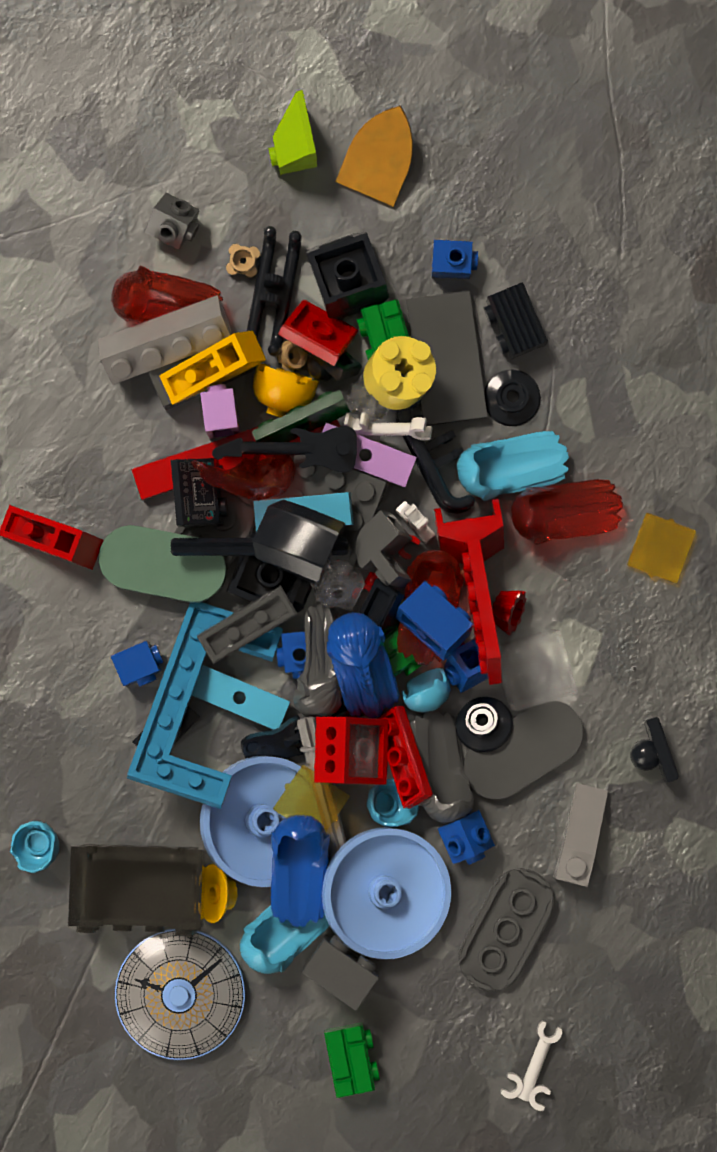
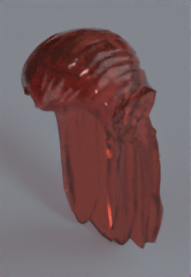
[111,266,225,324]
[191,455,295,501]
[511,479,623,545]
[397,550,464,666]

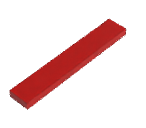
[131,427,322,500]

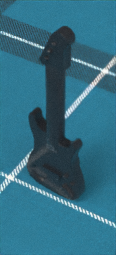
[212,426,357,473]
[241,706,365,759]

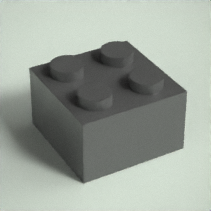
[302,935,379,1011]

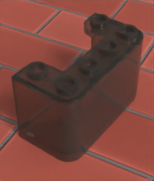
[68,844,206,936]

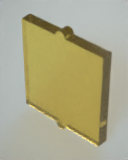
[627,512,696,584]
[273,764,350,831]

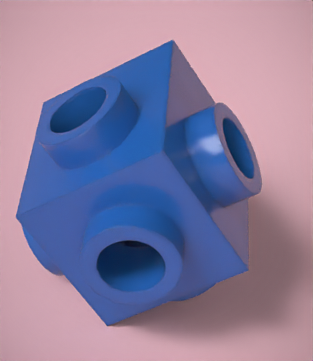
[276,631,306,679]
[437,810,495,865]

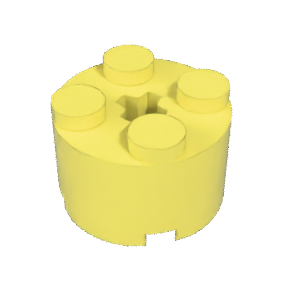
[363,336,436,410]

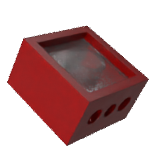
[314,717,388,785]

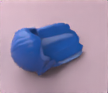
[327,612,399,719]
[271,815,330,927]

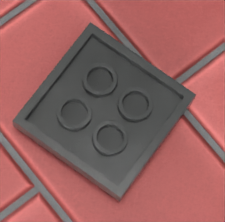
[278,455,389,573]

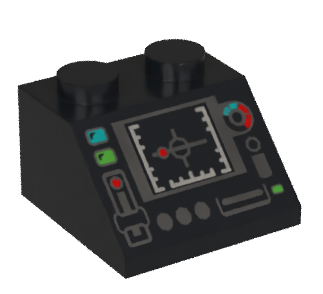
[171,458,228,528]

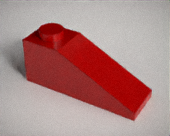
[0,505,104,570]

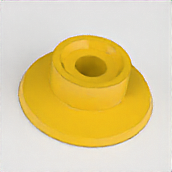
[197,864,237,923]

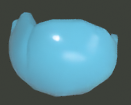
[401,668,451,712]
[366,778,419,828]
[10,821,60,873]

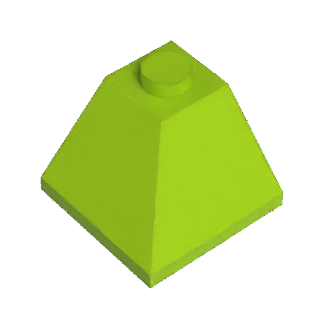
[268,90,317,175]

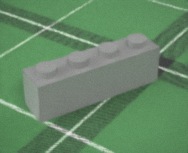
[98,295,232,385]

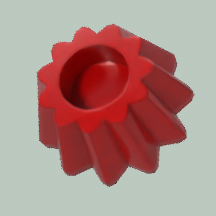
[492,590,527,635]

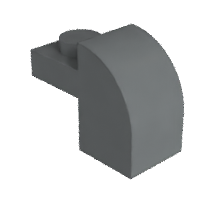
[355,510,412,589]

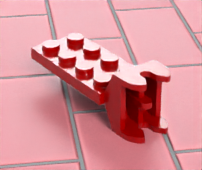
[434,499,505,685]

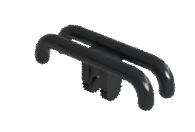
[246,226,302,356]
[396,397,475,514]

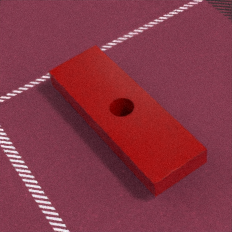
[377,706,433,809]

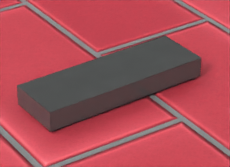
[197,585,297,664]

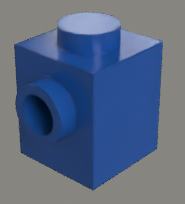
[432,240,478,279]
[444,639,488,693]
[111,641,164,687]

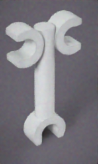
[344,413,433,443]
[396,501,435,544]
[500,1020,562,1111]

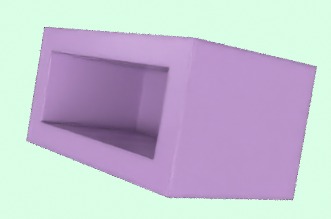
[200,384,241,439]

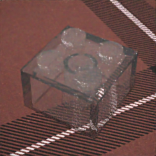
[499,629,578,711]

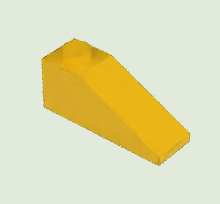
[159,331,266,405]

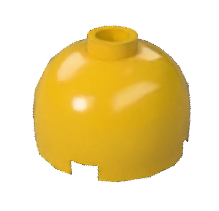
[253,363,319,417]

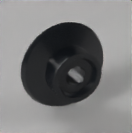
[484,369,541,426]
[456,697,513,752]

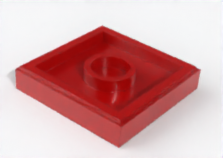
[278,299,359,366]

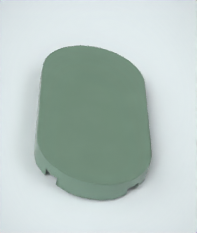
[99,525,227,603]

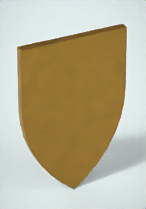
[335,105,413,207]

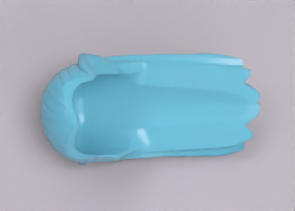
[457,431,569,501]
[240,905,330,974]

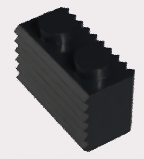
[483,282,548,359]

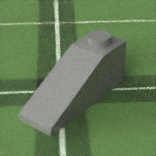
[553,783,608,887]

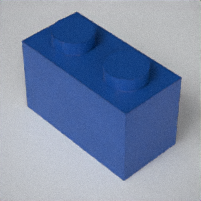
[396,581,473,661]

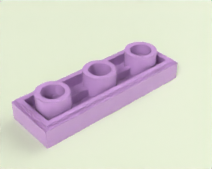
[322,423,417,488]

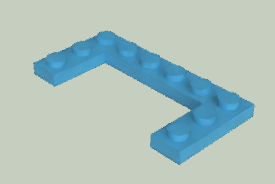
[127,602,283,809]

